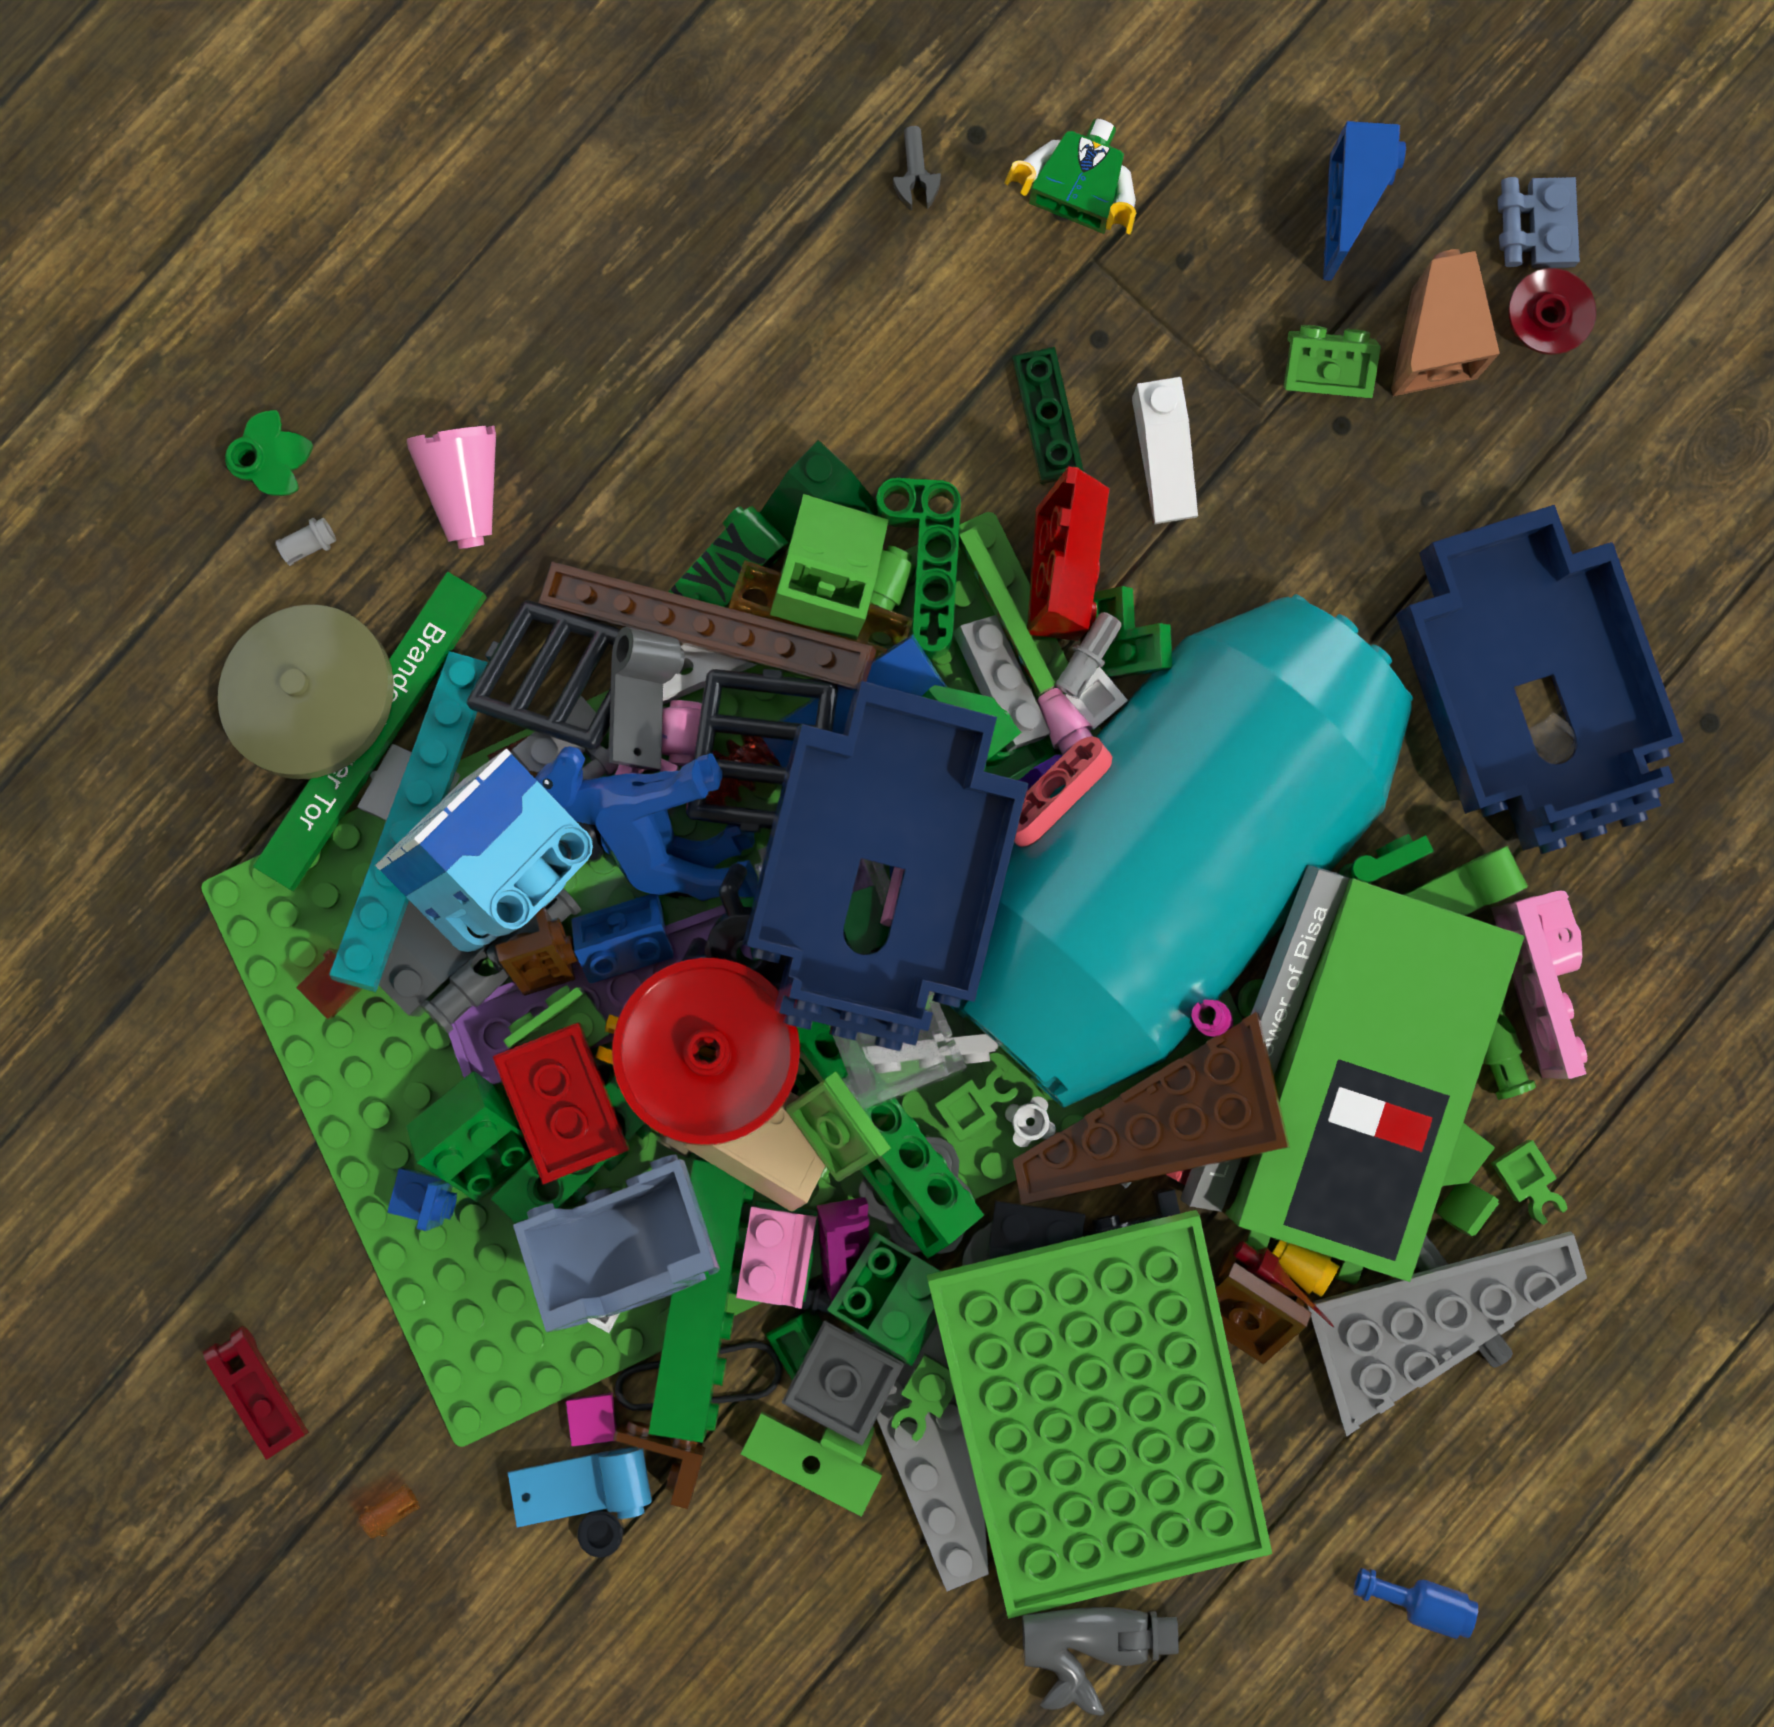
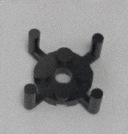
[682,863,787,991]

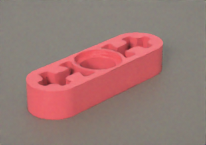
[1014,736,1112,847]

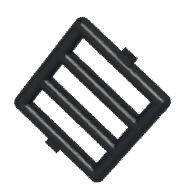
[467,600,621,750]
[686,669,838,833]

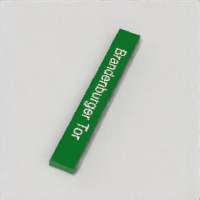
[253,571,487,892]

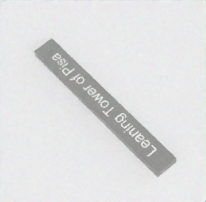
[1180,865,1350,1212]

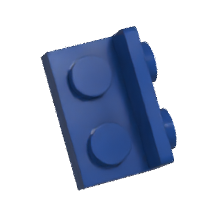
[572,894,674,983]

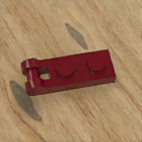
[203,1326,309,1460]

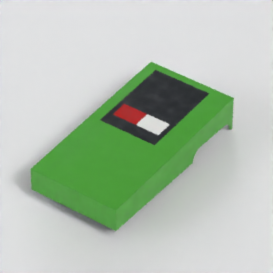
[1225,878,1525,1285]

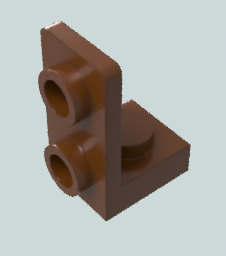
[613,1420,706,1509]

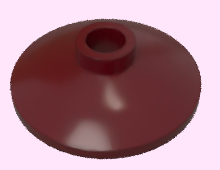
[1508,268,1596,355]

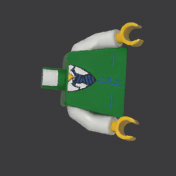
[1004,119,1136,235]

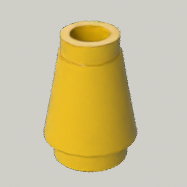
[1272,1240,1339,1297]

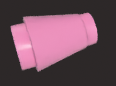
[1037,688,1093,755]

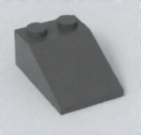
[379,900,499,1017]

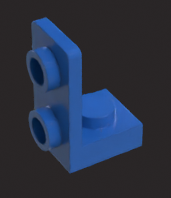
[387,1168,457,1231]

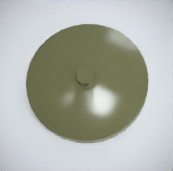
[218,605,394,779]

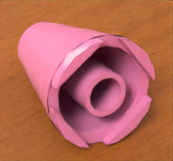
[407,426,496,549]

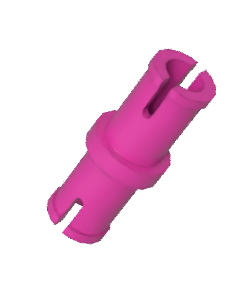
[1192,1000,1233,1037]

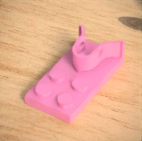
[1491,890,1587,1079]

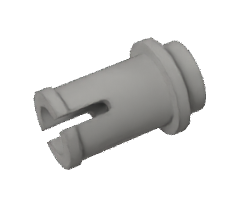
[276,518,336,566]

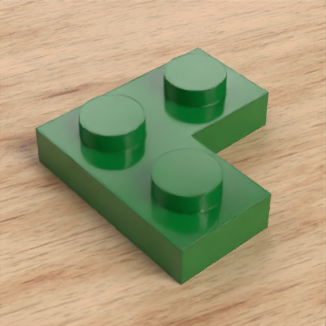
[1089,586,1172,680]

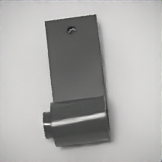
[609,627,685,772]

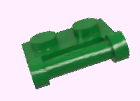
[1337,834,1434,883]

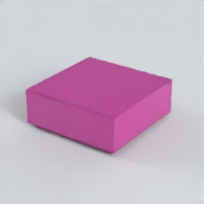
[566,1393,617,1446]

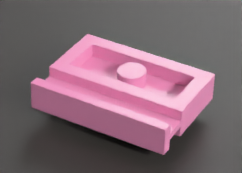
[736,1206,817,1309]

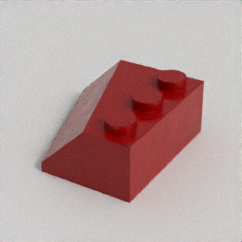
[1027,466,1110,641]

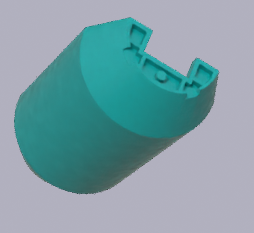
[949,594,1413,1108]

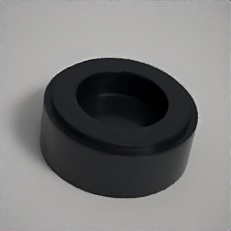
[577,1509,624,1558]

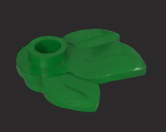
[225,410,313,496]

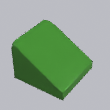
[1437,1182,1499,1237]
[820,1426,874,1465]

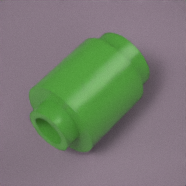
[869,545,917,615]

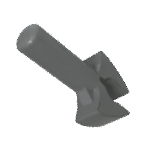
[893,126,941,211]

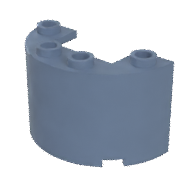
[513,1154,720,1332]

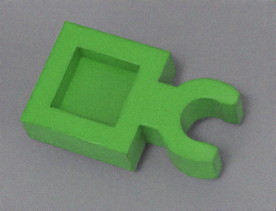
[934,1068,1019,1142]
[1491,1140,1567,1225]
[891,1353,955,1442]

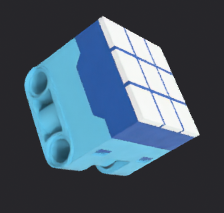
[375,749,593,952]

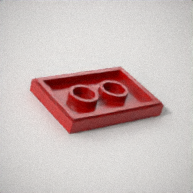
[492,1022,630,1184]

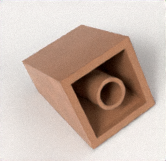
[1391,249,1500,396]

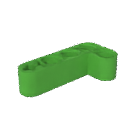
[1402,846,1528,916]

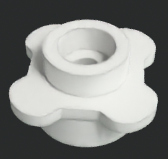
[1005,1096,1056,1147]

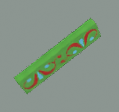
[958,528,1055,699]

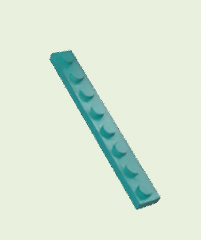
[329,651,488,992]

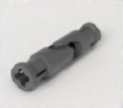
[420,888,581,1034]

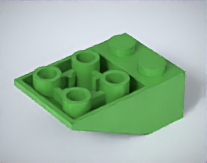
[770,494,888,640]

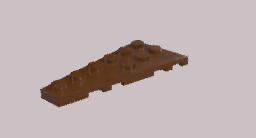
[1013,1012,1290,1205]

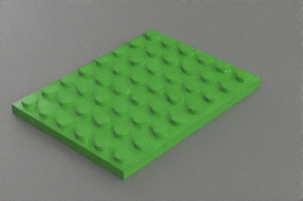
[927,1210,1272,1619]

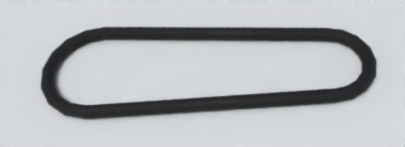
[615,1341,782,1411]

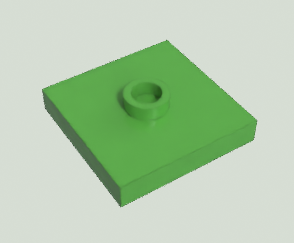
[785,1072,891,1182]

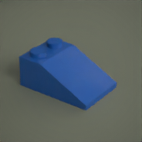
[1323,121,1406,281]

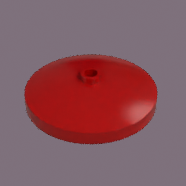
[612,958,800,1146]

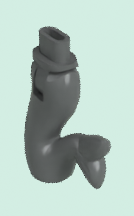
[1022,1607,1179,1716]

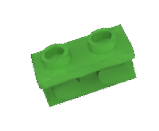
[1284,325,1381,398]
[503,985,611,1048]

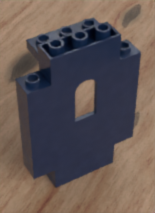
[1396,505,1684,854]
[743,681,1028,1051]

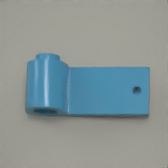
[508,1446,652,1527]

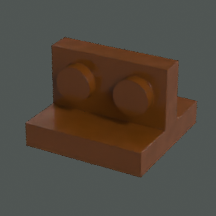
[1213,1246,1312,1365]

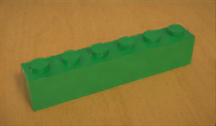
[648,1158,755,1443]

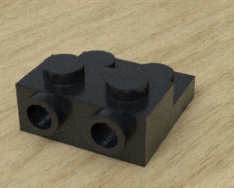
[986,1200,1085,1260]

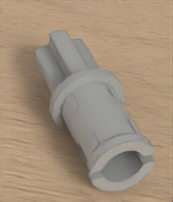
[1054,612,1121,699]

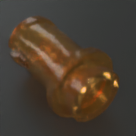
[358,1484,420,1539]

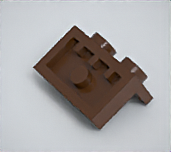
[495,907,578,996]

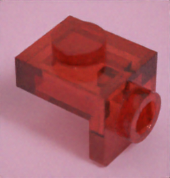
[296,948,362,1019]

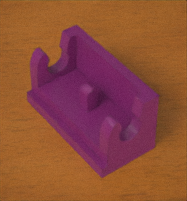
[817,1197,869,1303]

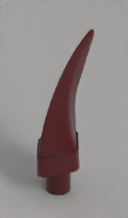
[1233,1241,1334,1327]

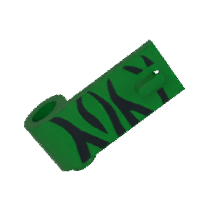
[668,506,790,608]

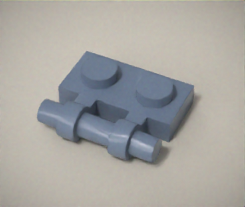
[1497,177,1580,268]

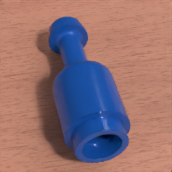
[1353,1568,1478,1639]

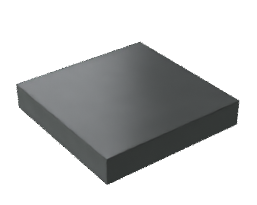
[782,1320,905,1445]

